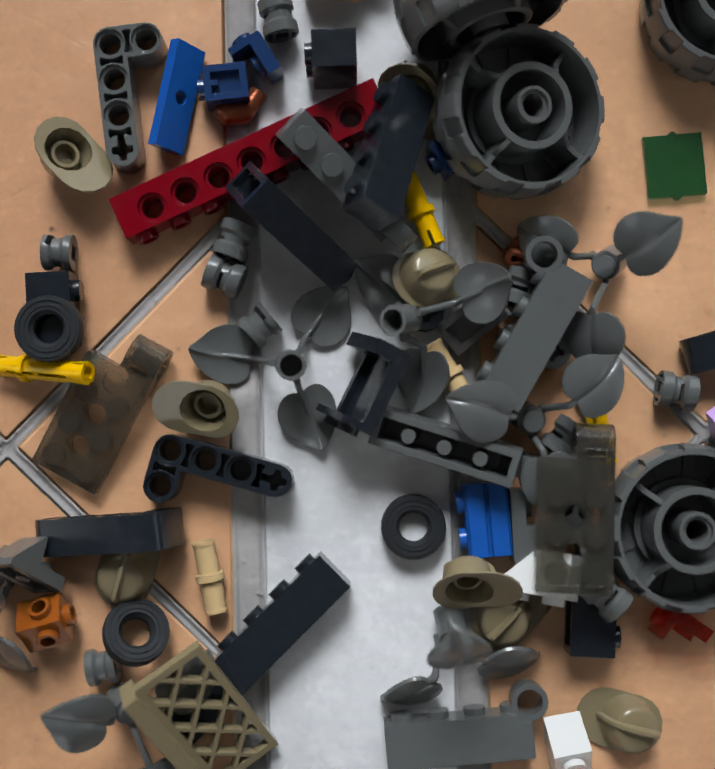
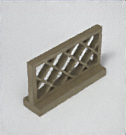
[119,640,278,769]

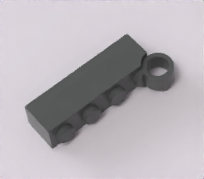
[275,108,419,253]
[475,236,593,413]
[368,405,537,488]
[383,679,548,769]

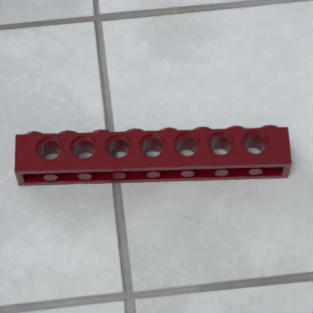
[108,78,378,245]

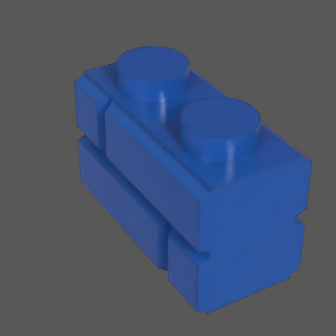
[455,481,513,558]

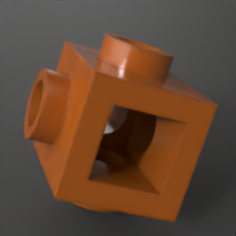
[16,592,77,653]

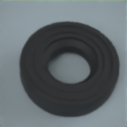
[14,295,84,363]
[381,494,446,560]
[102,599,170,667]

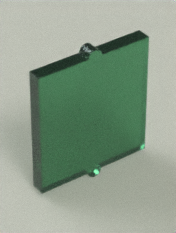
[641,131,707,201]

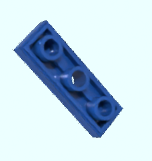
[148,38,206,155]

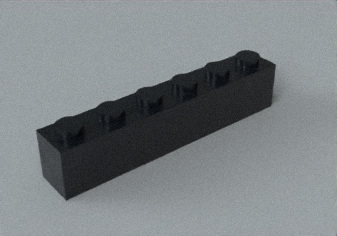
[164,551,351,744]

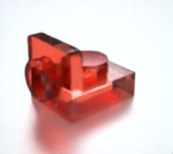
[648,607,714,643]

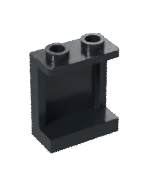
[316,332,412,437]

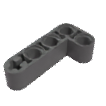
[93,22,168,174]

